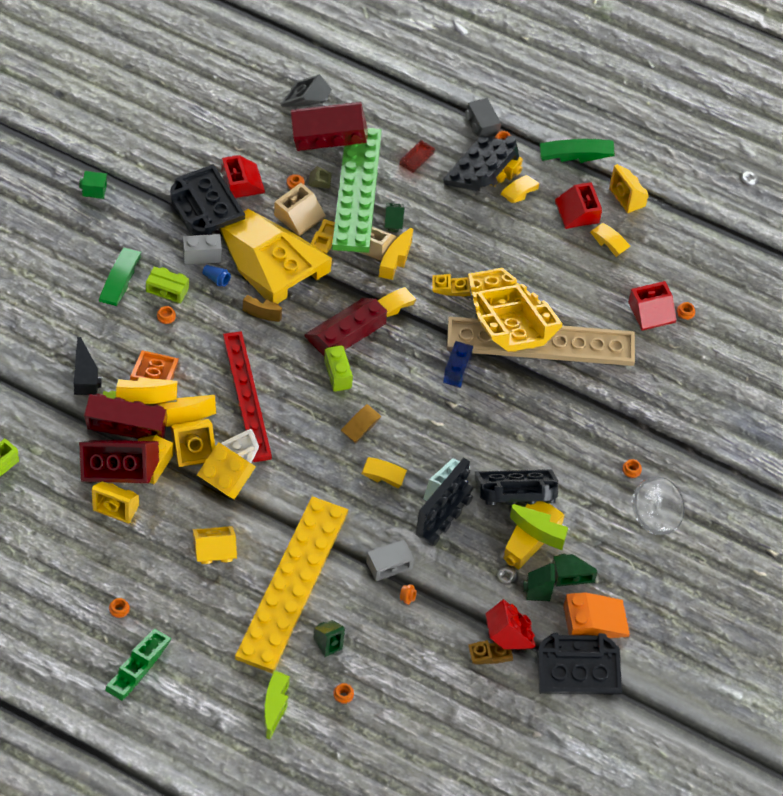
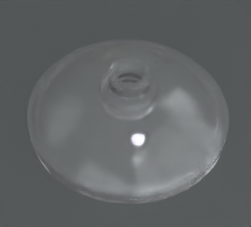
[632,477,685,535]

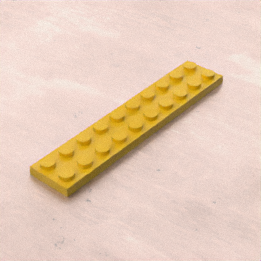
[235,496,349,674]

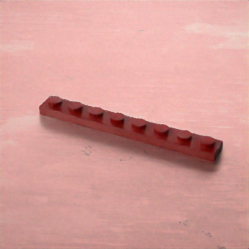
[223,331,272,463]

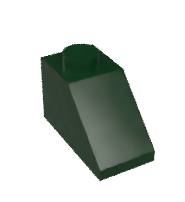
[384,203,405,232]
[552,554,597,587]
[522,563,555,601]
[313,620,345,657]

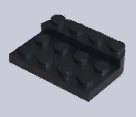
[443,135,519,191]
[170,164,245,236]
[416,457,473,546]
[475,469,558,505]
[537,633,622,695]

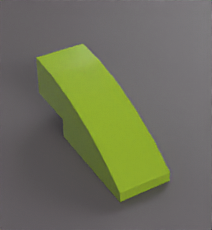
[510,504,568,550]
[264,670,290,740]

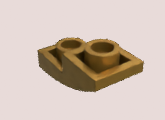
[243,295,282,322]
[341,404,382,444]
[468,640,514,664]

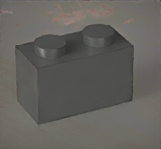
[465,98,501,137]

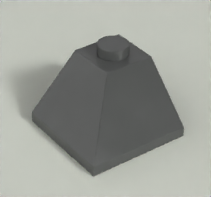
[280,74,332,107]

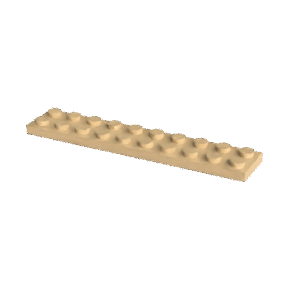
[447,317,635,366]

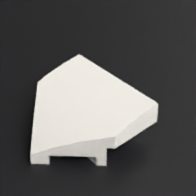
[221,429,259,463]

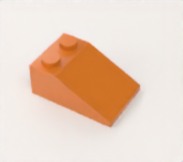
[130,350,179,404]
[563,593,630,638]

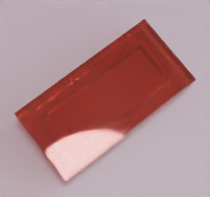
[399,140,435,173]

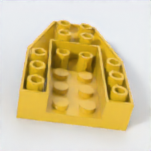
[220,209,332,304]

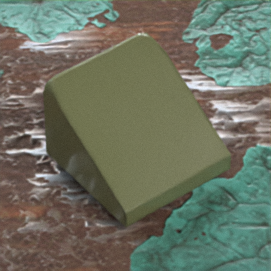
[308,166,332,188]

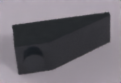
[73,337,102,395]

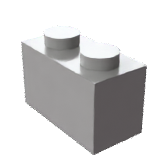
[183,234,222,265]
[366,540,414,581]

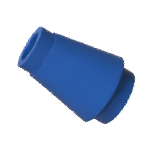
[202,265,231,286]

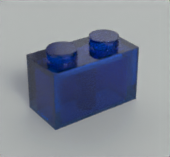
[443,341,474,388]

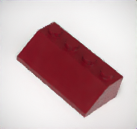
[291,102,368,151]
[304,298,387,356]
[84,394,168,439]
[79,440,159,483]

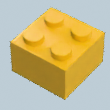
[197,442,256,499]

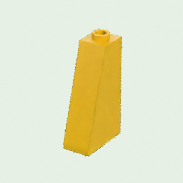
[503,501,565,570]

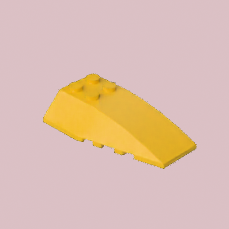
[468,268,562,352]

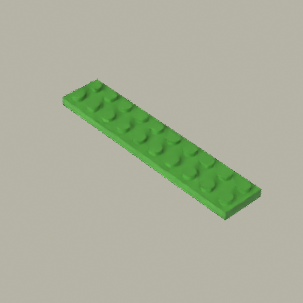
[332,128,382,253]

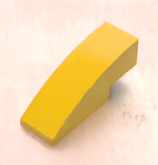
[379,228,414,280]
[116,377,178,404]
[158,395,216,427]

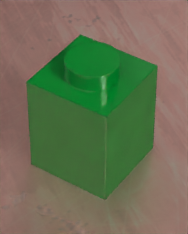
[79,171,107,199]

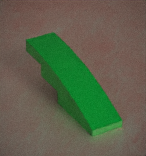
[540,139,615,163]
[99,247,141,306]
[105,628,171,701]

